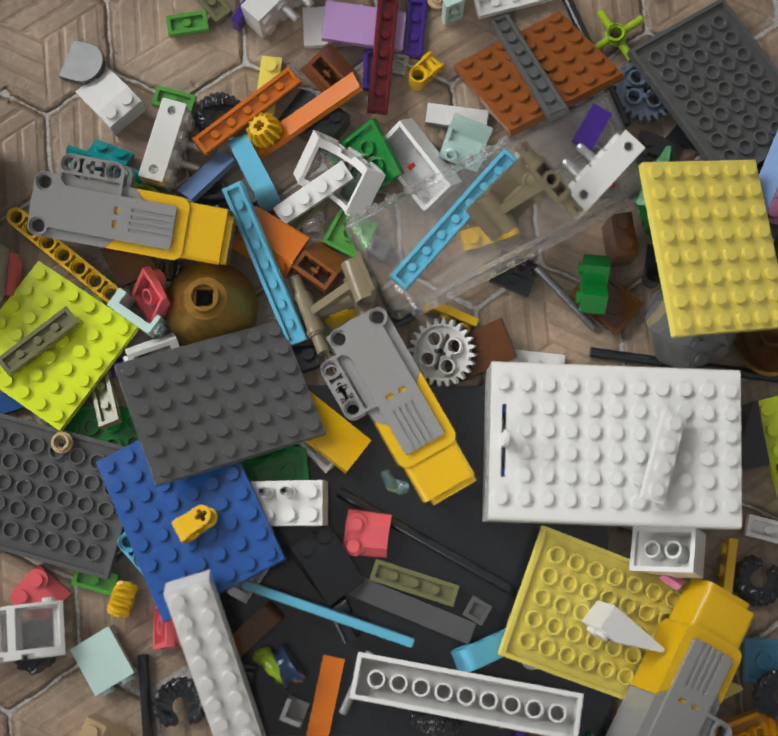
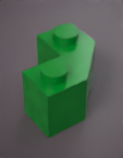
[575,254,611,315]

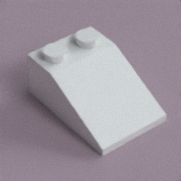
[75,66,146,136]
[629,527,706,578]
[582,600,665,653]

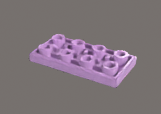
[321,0,406,53]

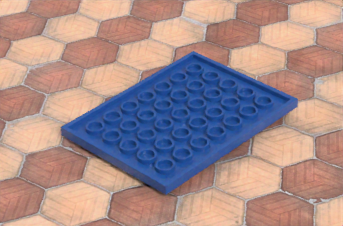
[96,440,287,622]

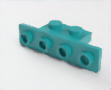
[66,139,143,185]

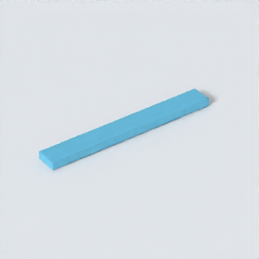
[389,148,517,292]
[222,181,309,346]
[242,580,415,648]

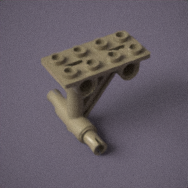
[465,140,583,241]
[289,251,379,356]

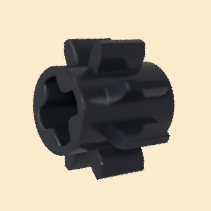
[156,258,182,282]

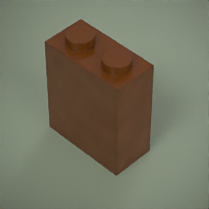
[601,211,639,267]

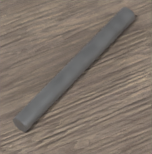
[534,264,597,331]

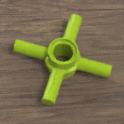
[594,9,645,63]

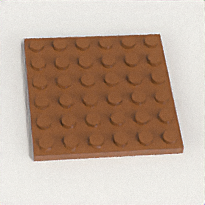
[453,11,624,137]

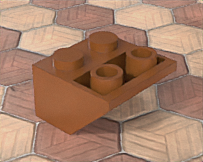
[301,42,357,93]
[291,240,346,296]

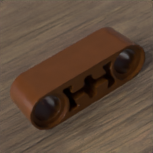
[232,601,284,658]

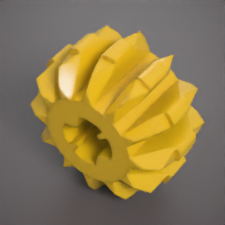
[246,112,283,149]
[107,580,138,619]

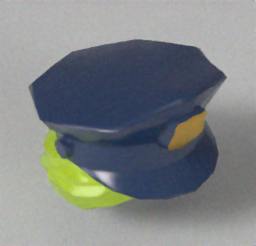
[253,644,306,690]

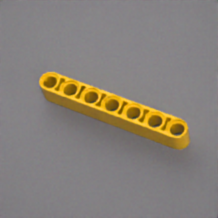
[6,207,119,303]

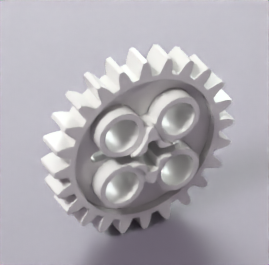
[408,318,477,387]

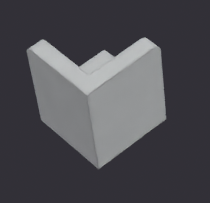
[279,695,310,728]

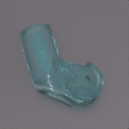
[380,469,409,495]

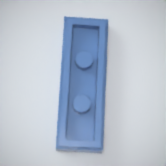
[177,150,236,203]

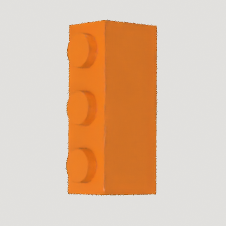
[232,206,310,279]

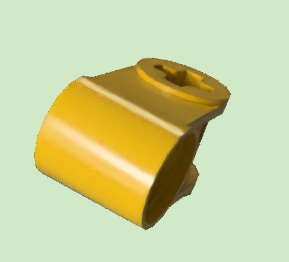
[408,51,446,91]
[171,505,218,544]

